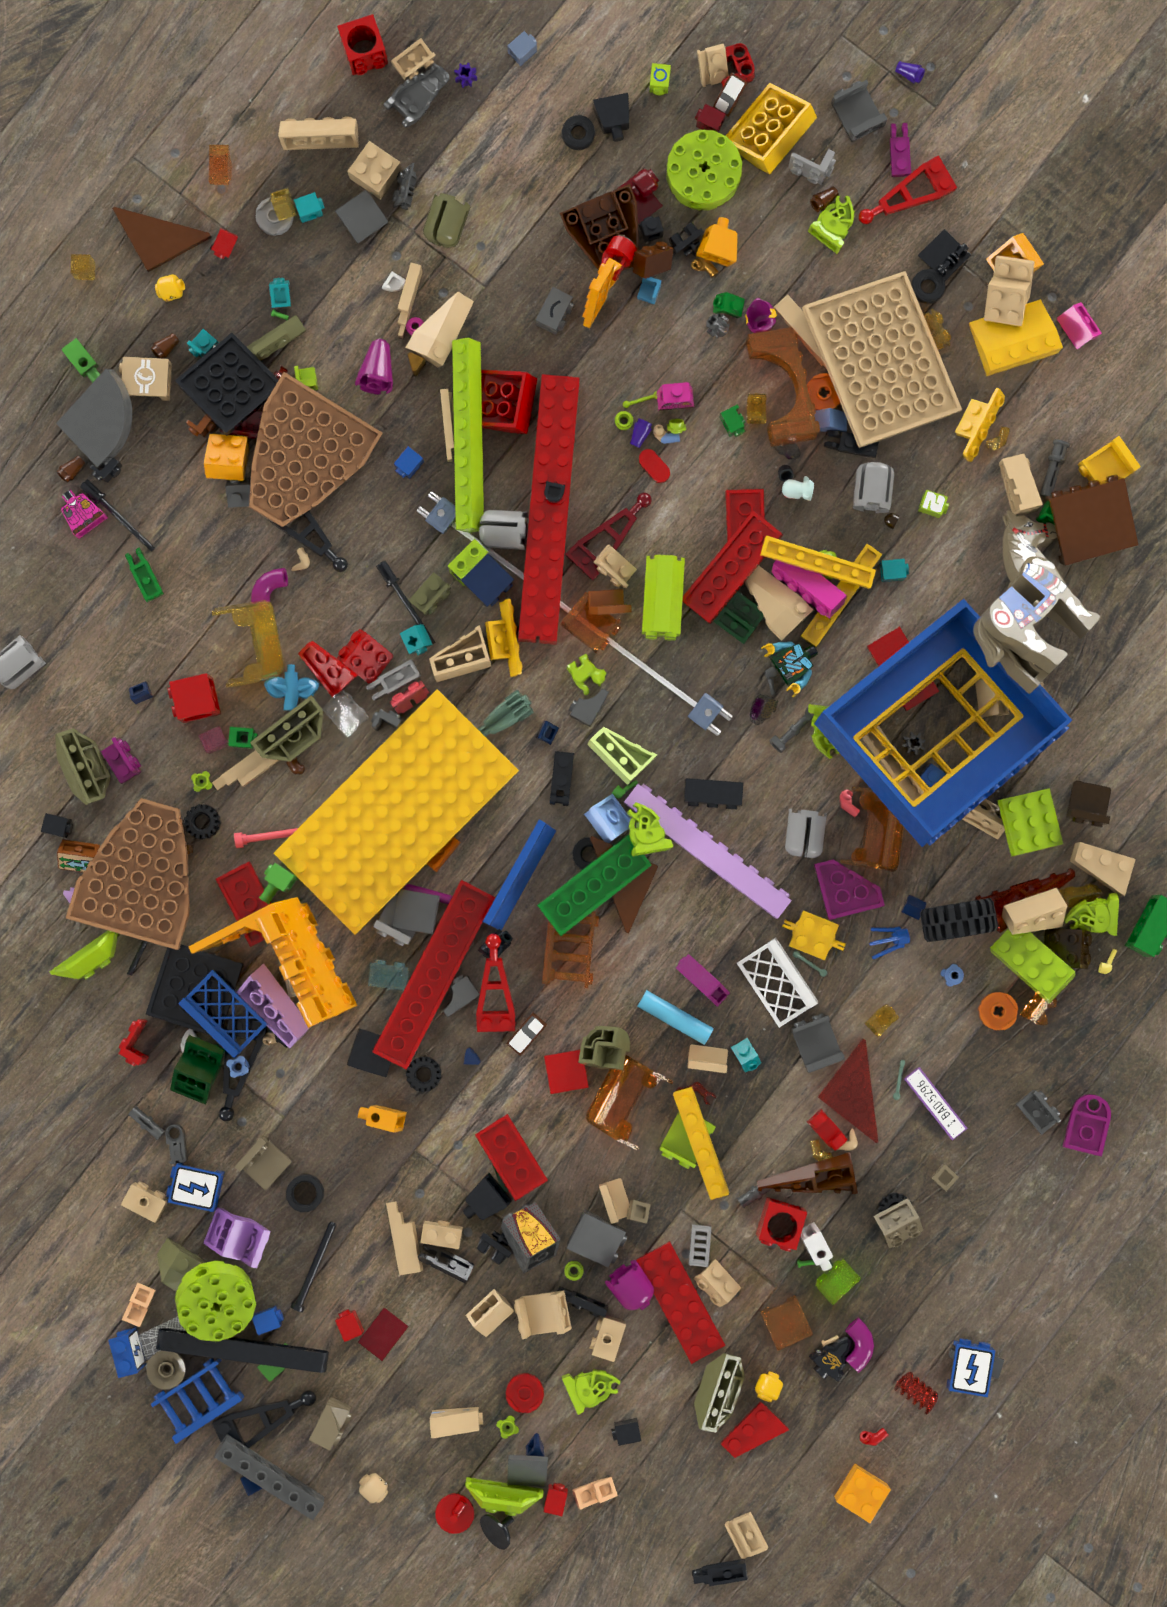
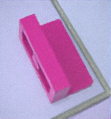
[1057,302,1102,349]

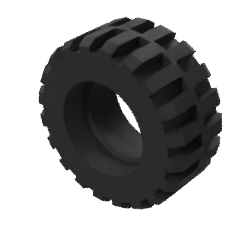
[920,898,998,942]

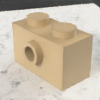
[121,1181,168,1223]
[420,1220,463,1249]
[466,1289,515,1337]
[589,1315,626,1362]

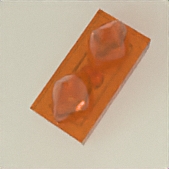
[1020,993,1057,1025]

